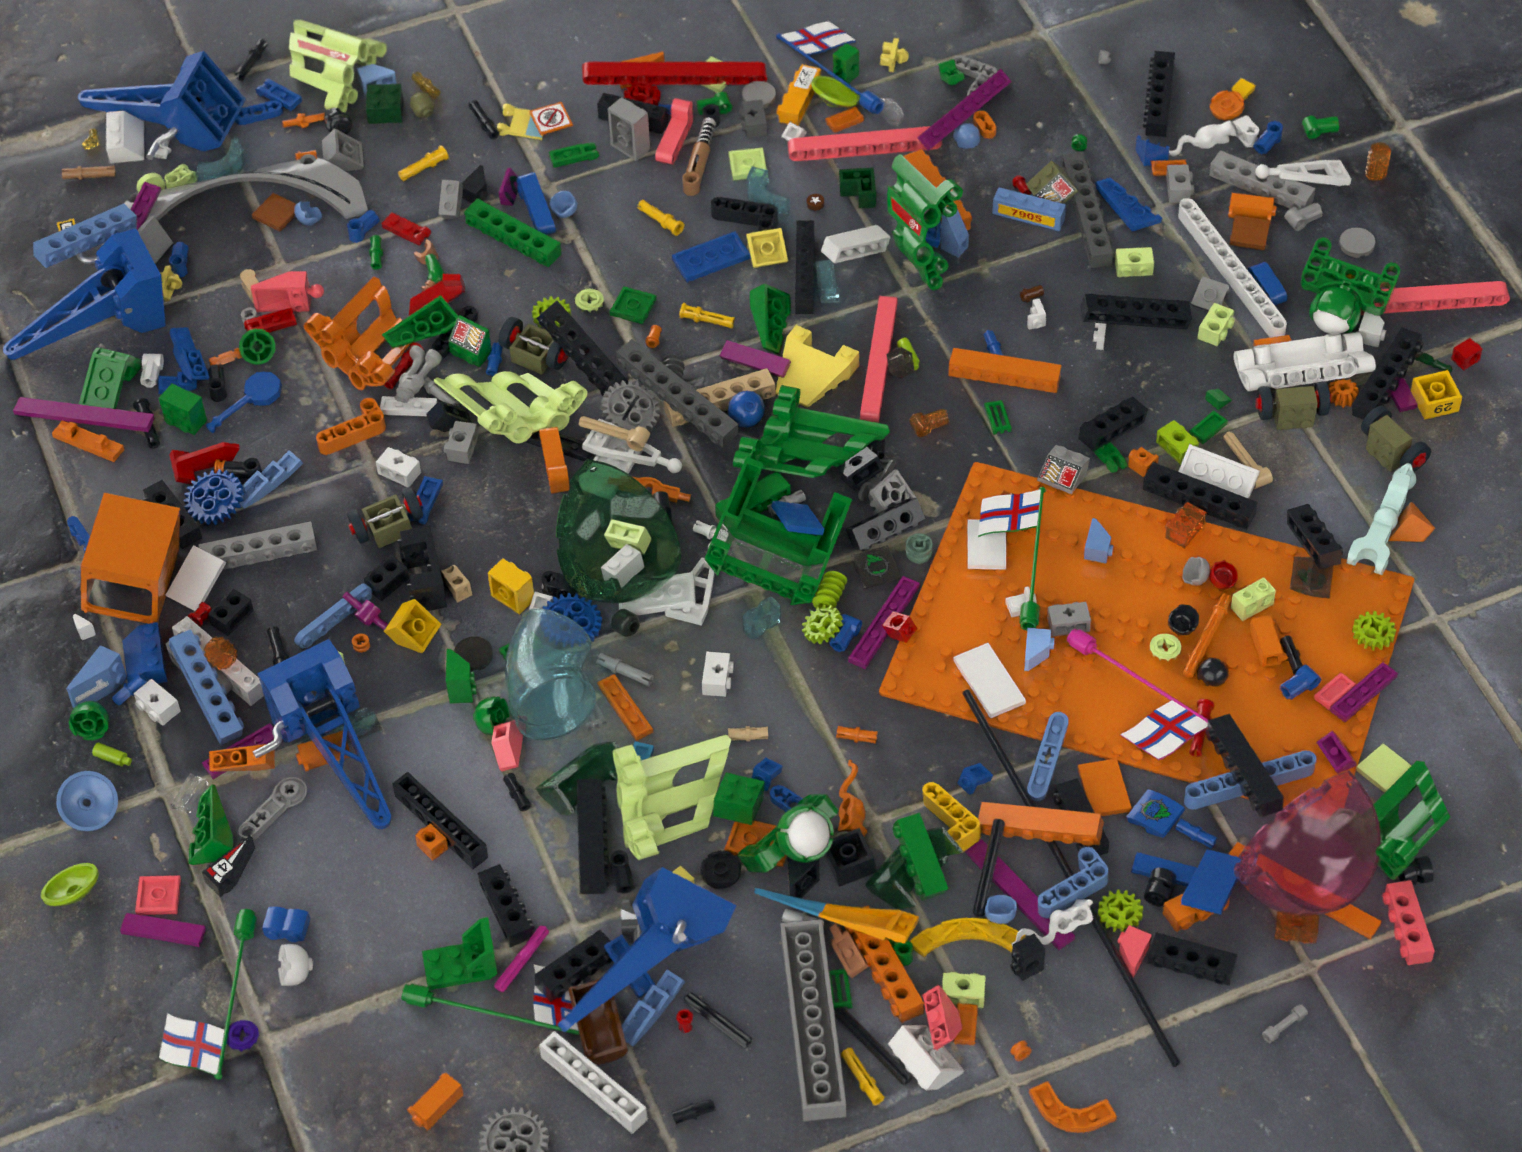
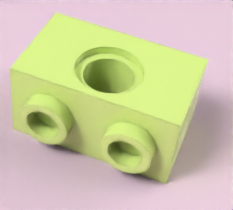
[1115,247,1154,277]
[942,972,985,1008]

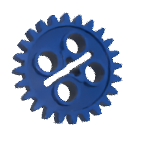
[183,469,244,525]
[539,593,602,650]

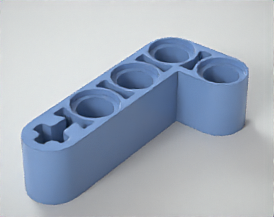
[1038,847,1108,918]

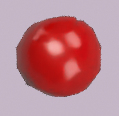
[1209,560,1238,590]

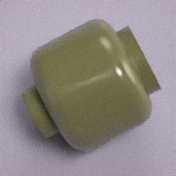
[409,92,435,118]

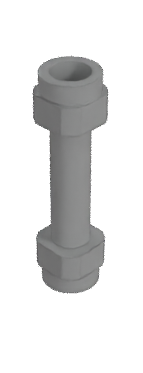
[1262,1004,1308,1043]

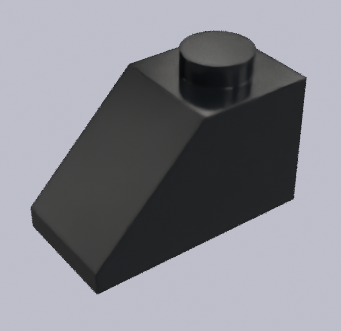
[462,165,488,203]
[426,400,472,432]

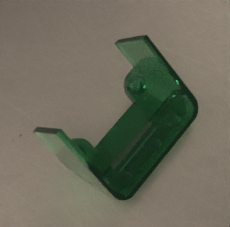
[536,741,620,816]
[865,827,963,910]

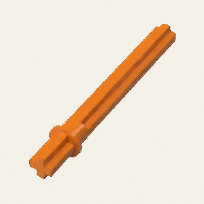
[1183,593,1232,678]

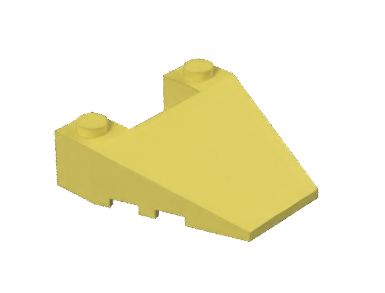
[775,325,859,408]

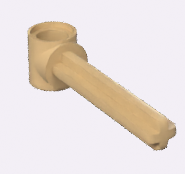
[579,416,650,452]
[1223,431,1273,489]

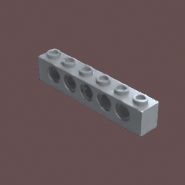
[1209,150,1315,210]
[198,521,317,570]

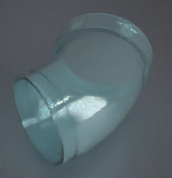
[505,609,596,740]

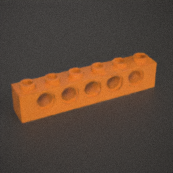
[844,905,924,1023]

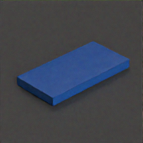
[671,231,751,282]
[1181,849,1246,915]

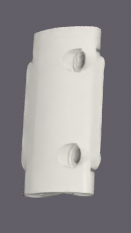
[1234,332,1376,391]

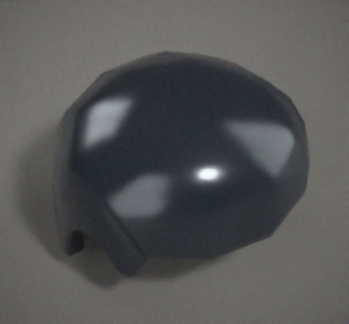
[1168,604,1199,636]
[1197,658,1229,687]

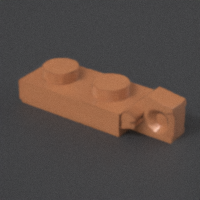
[829,924,869,978]

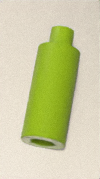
[897,338,919,370]
[92,742,132,766]

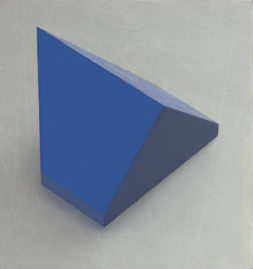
[1135,135,1170,166]

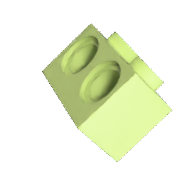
[1198,303,1235,346]
[604,519,652,555]
[1231,578,1276,621]

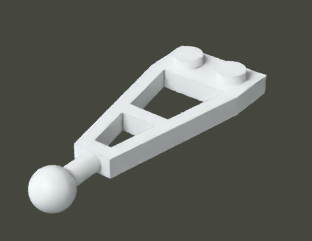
[1255,160,1351,186]
[582,419,682,473]
[665,542,715,626]

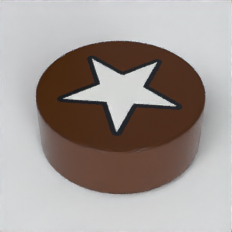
[807,194,824,211]

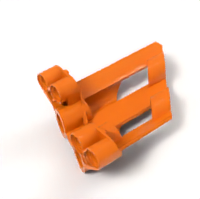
[304,277,411,390]

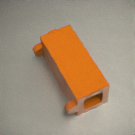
[1228,193,1277,223]
[1250,615,1288,667]
[295,731,350,772]
[407,1073,463,1130]

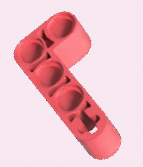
[655,98,693,165]

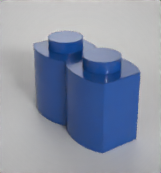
[262,907,310,942]

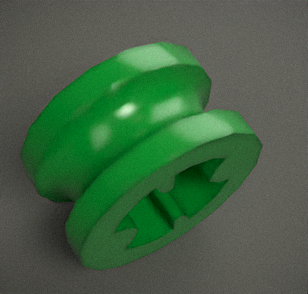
[1071,134,1087,151]

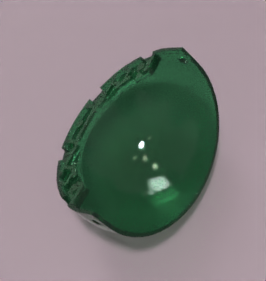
[556,459,681,604]

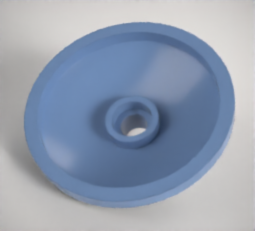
[56,771,118,831]

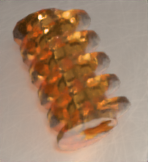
[1365,142,1391,181]

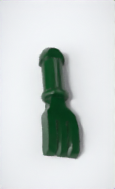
[1415,352,1453,373]

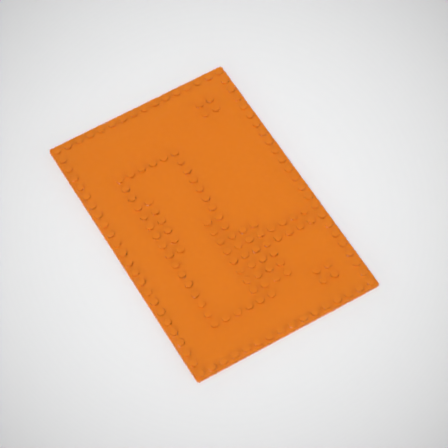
[879,462,1414,821]

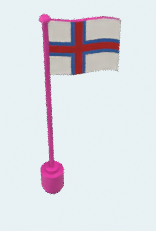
[1067,628,1208,760]

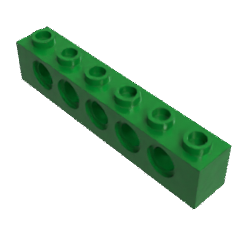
[464,198,562,267]

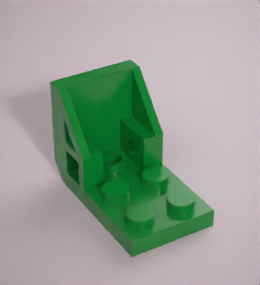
[79,347,142,409]
[422,917,498,990]

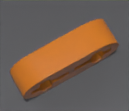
[973,111,996,139]

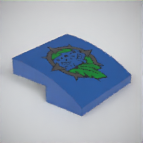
[1126,789,1185,838]

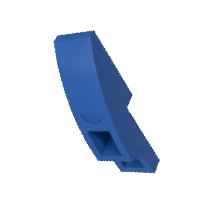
[169,327,209,381]

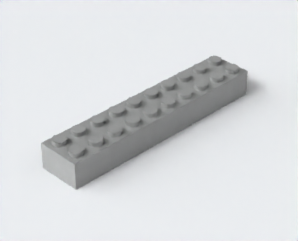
[780,919,846,1121]

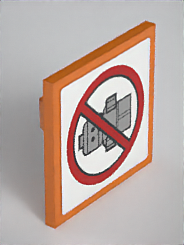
[529,102,573,136]

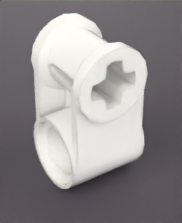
[1231,115,1259,148]

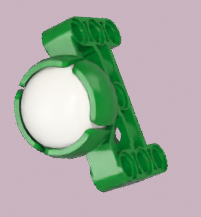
[1301,237,1400,334]
[737,794,839,873]

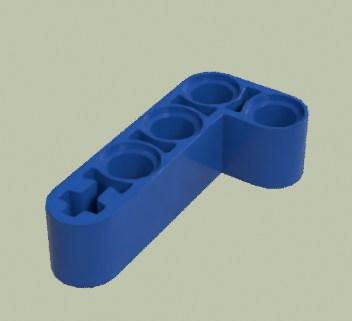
[517,172,556,235]

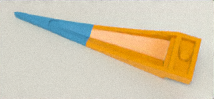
[754,888,919,944]

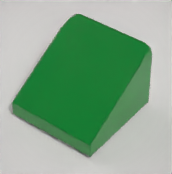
[1205,389,1232,410]

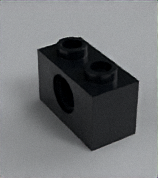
[837,447,884,490]
[1010,933,1045,981]

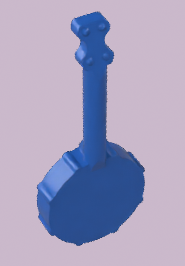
[206,372,282,433]

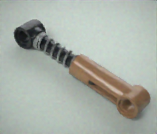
[682,104,720,196]

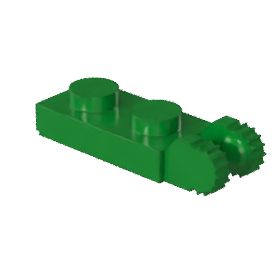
[549,142,600,168]
[1093,442,1127,473]

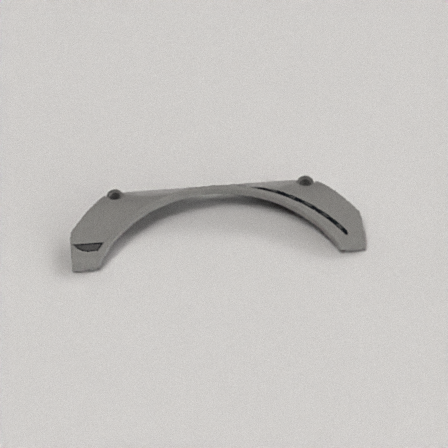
[102,154,368,245]

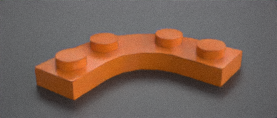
[1029,1081,1117,1133]

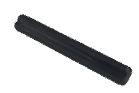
[684,992,752,1048]

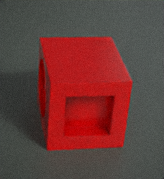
[1451,338,1483,371]
[882,611,918,643]

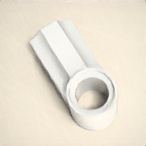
[140,353,164,388]

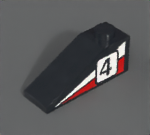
[202,835,255,897]

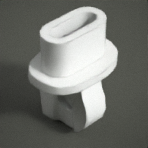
[154,134,172,159]

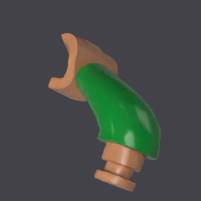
[414,239,445,291]

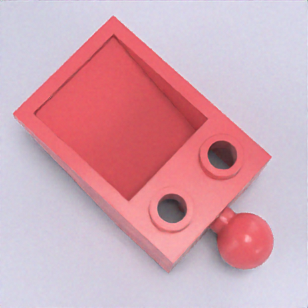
[251,271,324,312]

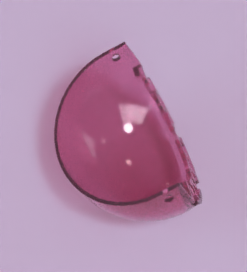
[1234,770,1381,916]

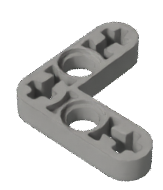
[952,55,997,96]

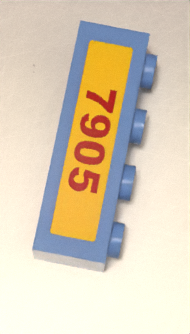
[993,187,1066,231]

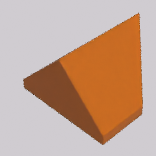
[1388,502,1435,542]

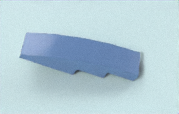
[239,450,303,509]
[622,970,685,1046]

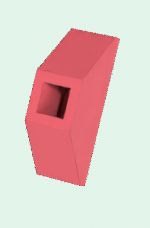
[491,717,526,772]
[922,985,962,1050]

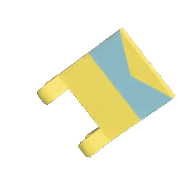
[497,104,543,140]

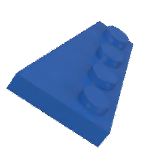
[1095,178,1162,231]

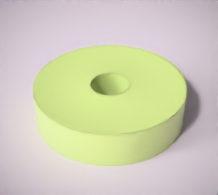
[136,173,165,192]

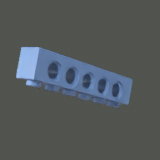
[33,204,137,268]
[169,629,244,745]

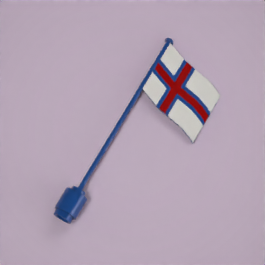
[776,22,884,114]

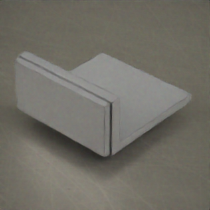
[1191,277,1230,310]

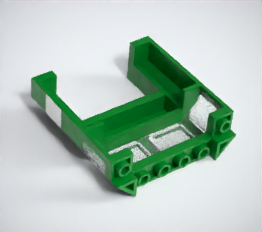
[704,456,852,605]

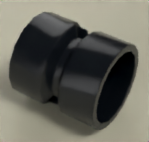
[1398,856,1434,885]
[1144,868,1177,907]

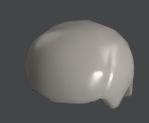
[1182,556,1210,586]

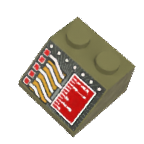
[1026,160,1078,204]

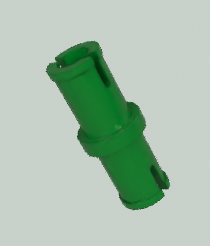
[369,235,383,270]

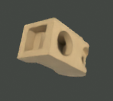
[240,269,259,304]
[440,565,472,603]

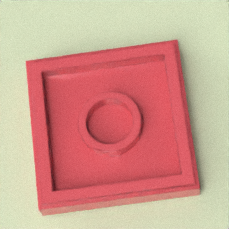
[135,875,181,915]

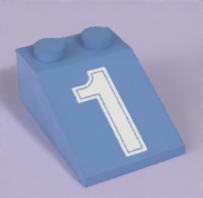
[66,645,127,708]

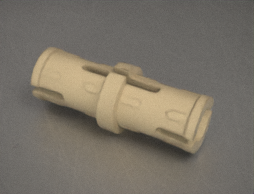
[728,726,768,742]

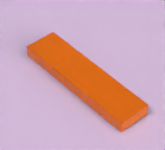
[597,674,653,741]

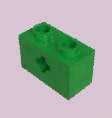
[833,43,859,84]

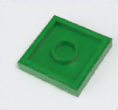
[609,286,657,325]

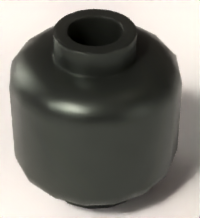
[611,609,640,637]

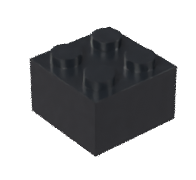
[825,828,877,887]

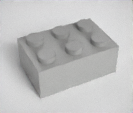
[608,97,650,161]

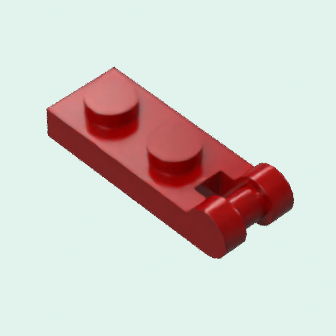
[381,212,431,245]
[244,308,297,333]

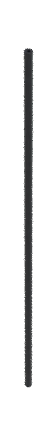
[962,690,1180,1067]

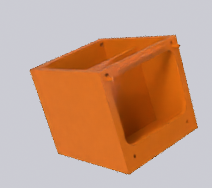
[81,493,180,624]

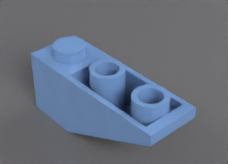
[940,207,969,258]

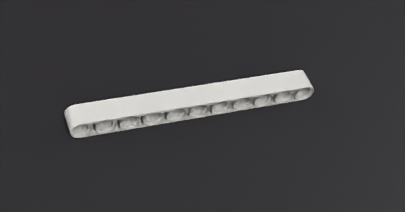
[1178,198,1287,338]

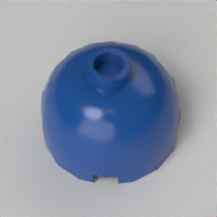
[728,390,765,427]

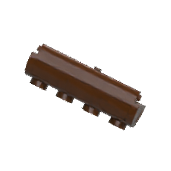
[568,979,628,1065]

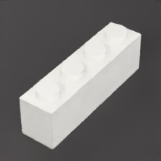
[821,225,891,263]

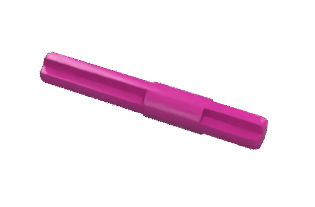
[494,925,549,992]

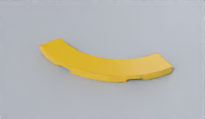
[910,918,1026,957]

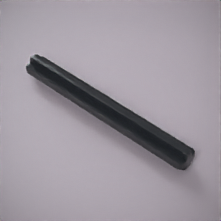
[973,819,1005,917]
[836,1007,911,1085]

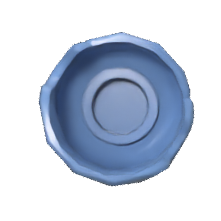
[953,123,980,149]
[549,191,578,218]
[294,201,322,226]
[985,895,1017,924]

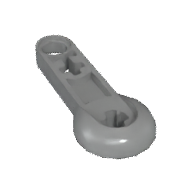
[238,777,307,841]

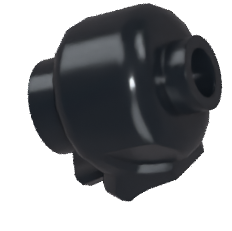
[324,108,352,135]

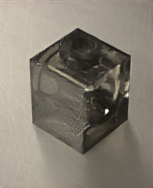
[887,347,915,378]

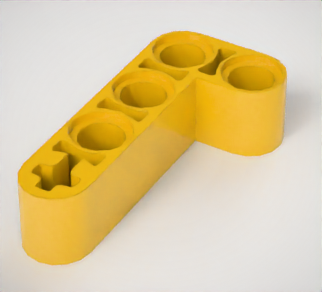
[922,782,981,854]

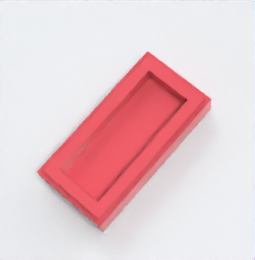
[1314,673,1356,710]

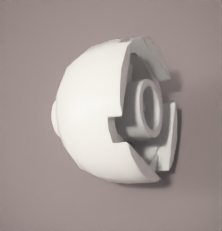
[278,944,313,986]

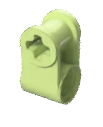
[165,164,198,189]

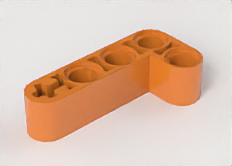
[316,398,386,455]
[539,427,570,494]

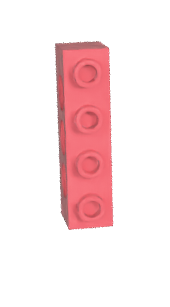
[1382,880,1435,965]

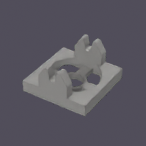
[869,469,916,513]

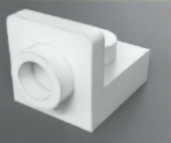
[1027,298,1046,330]
[1005,586,1037,617]

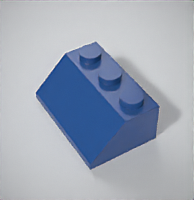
[122,622,168,685]

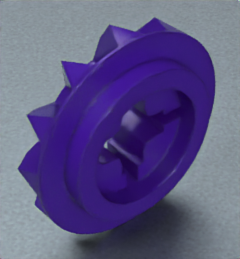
[227,1020,259,1052]

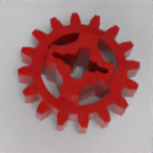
[624,84,661,106]

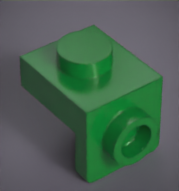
[938,59,964,85]

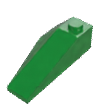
[750,283,791,354]
[382,295,458,349]
[189,784,234,865]

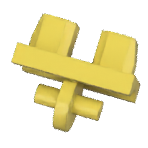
[880,38,909,72]
[160,266,182,302]

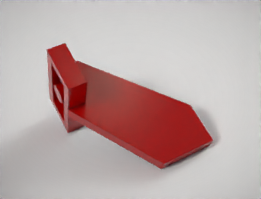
[409,274,465,316]
[169,442,240,484]

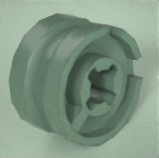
[906,533,933,564]

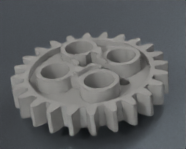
[600,380,660,431]
[479,1107,549,1152]

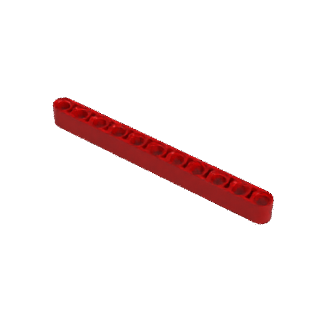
[582,62,767,85]

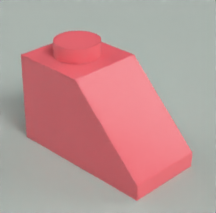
[1118,925,1152,978]

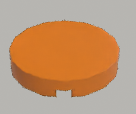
[1210,90,1244,121]

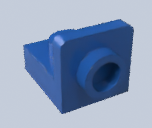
[751,758,783,791]
[957,763,993,795]

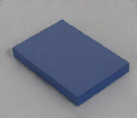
[771,501,824,535]

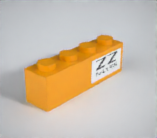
[777,64,821,126]

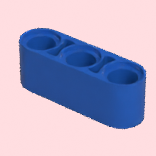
[1247,262,1287,306]

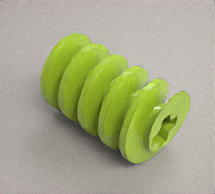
[812,571,848,609]

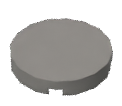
[742,81,776,109]
[1339,228,1376,258]

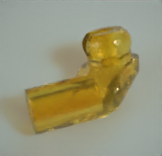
[82,129,99,150]

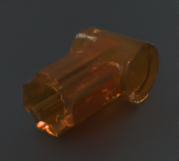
[909,409,949,437]

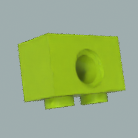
[1156,420,1199,465]

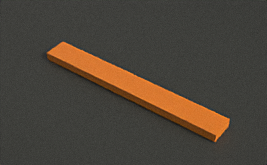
[1228,842,1382,940]

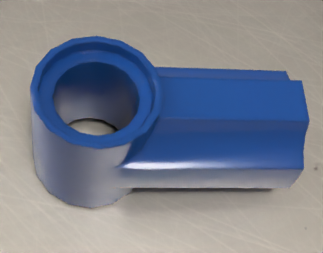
[1254,121,1283,155]
[347,210,380,242]
[169,242,189,278]
[830,614,862,652]
[1280,664,1321,700]

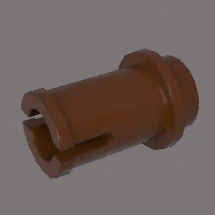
[1020,285,1044,302]

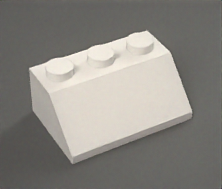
[106,111,144,164]
[888,1025,964,1090]

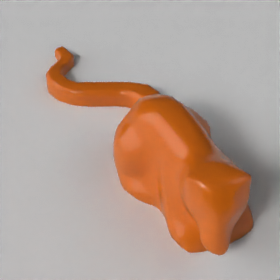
[838,759,868,836]

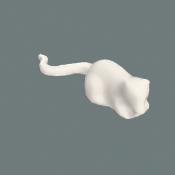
[1169,120,1236,156]
[1012,899,1093,946]

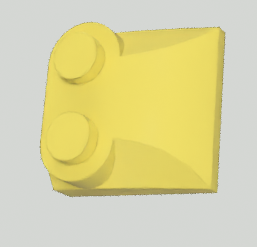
[746,228,788,268]

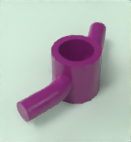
[342,592,388,630]

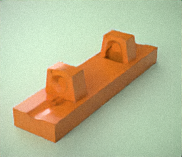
[52,420,125,462]

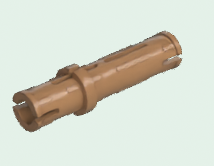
[62,166,116,180]

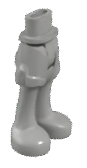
[394,346,442,403]

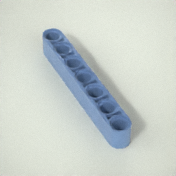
[1184,751,1317,810]

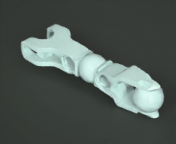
[1347,463,1416,575]

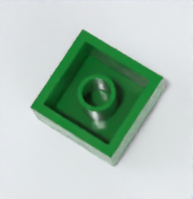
[159,383,207,435]
[713,772,764,825]

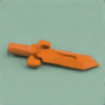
[282,113,324,128]

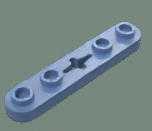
[294,583,372,649]
[1027,712,1069,801]

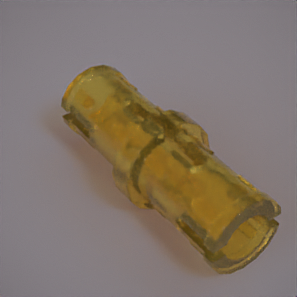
[411,71,440,99]

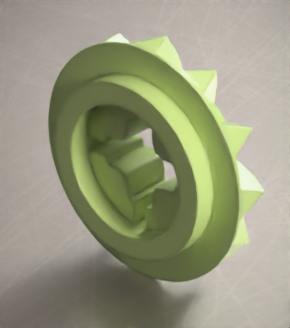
[575,289,604,313]
[1150,634,1181,661]

